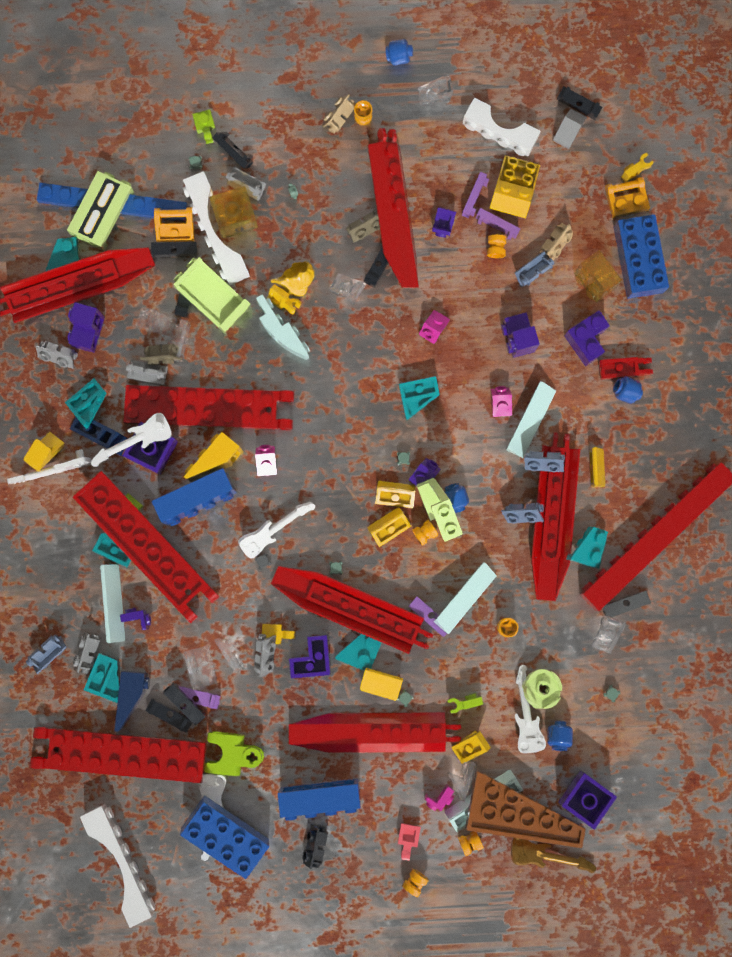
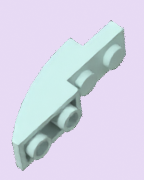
[256,294,310,360]

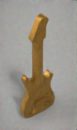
[511,838,597,874]

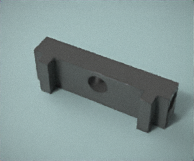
[602,591,651,619]

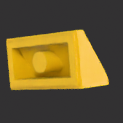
[589,447,605,487]
[375,481,416,508]
[367,507,411,547]
[360,668,403,701]

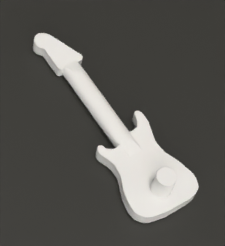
[91,413,172,467]
[7,450,92,484]
[238,502,315,558]
[515,665,546,753]
[198,773,227,861]

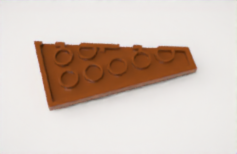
[465,770,586,848]

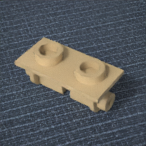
[322,94,356,134]
[539,223,573,261]

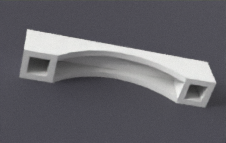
[182,171,250,286]
[80,803,155,928]

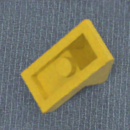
[23,432,65,472]
[451,731,491,764]

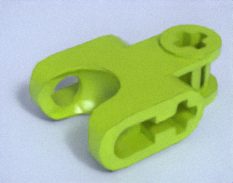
[204,731,264,776]

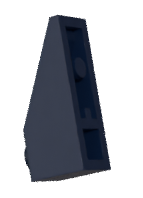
[69,418,128,456]
[115,671,150,732]

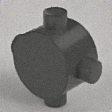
[255,553,271,570]

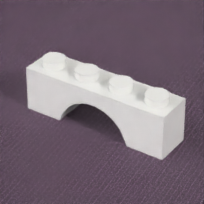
[463,98,541,157]

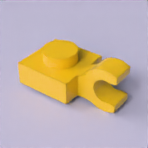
[621,153,654,183]
[267,284,301,315]
[262,624,296,644]

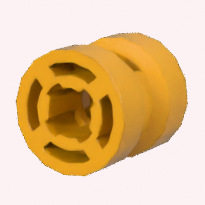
[354,100,372,126]
[487,234,507,258]
[412,520,439,546]
[497,618,519,637]
[458,831,484,856]
[402,868,429,897]

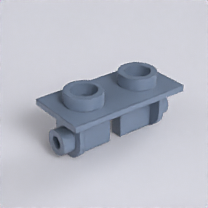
[514,251,554,287]
[524,451,565,472]
[501,502,544,524]
[26,634,67,674]

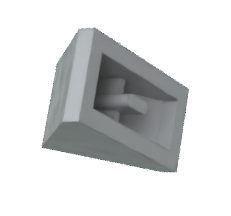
[553,109,587,149]

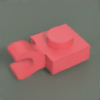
[398,823,421,861]

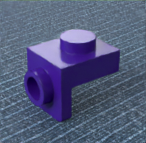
[432,207,456,238]
[409,458,441,486]
[120,608,151,630]

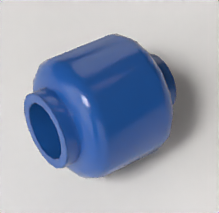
[386,39,413,66]
[613,376,643,404]
[444,483,469,513]
[547,721,573,751]

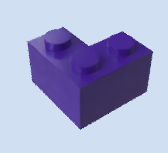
[68,302,105,353]
[564,310,610,367]
[501,312,540,358]
[289,635,331,678]

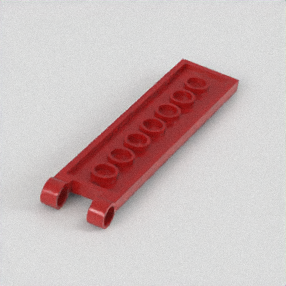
[123,385,294,430]
[72,471,219,623]
[30,727,207,783]

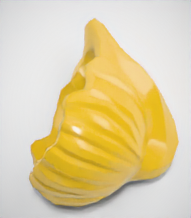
[270,261,315,297]

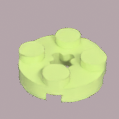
[522,669,562,709]

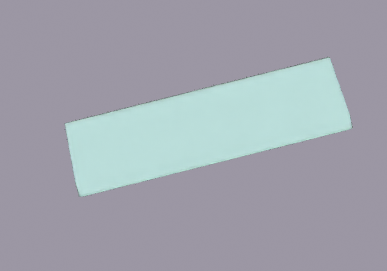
[506,381,556,458]
[433,562,496,634]
[100,564,125,643]
[445,770,523,832]

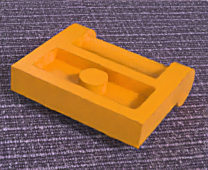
[605,177,650,218]
[154,207,195,242]

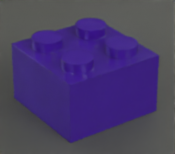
[122,421,178,475]
[558,770,617,830]

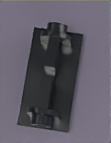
[302,824,328,869]

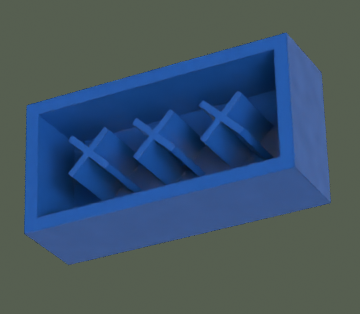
[613,214,669,299]
[152,468,237,526]
[278,778,361,820]
[180,795,270,879]

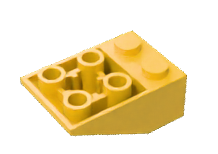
[490,155,540,218]
[184,432,244,483]

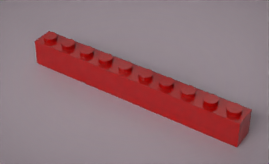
[580,462,732,611]

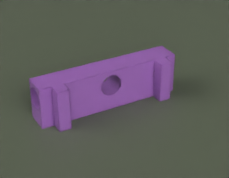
[462,172,489,218]
[476,208,520,240]
[408,597,447,637]
[178,685,221,709]

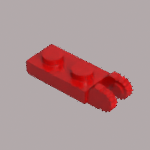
[598,357,653,380]

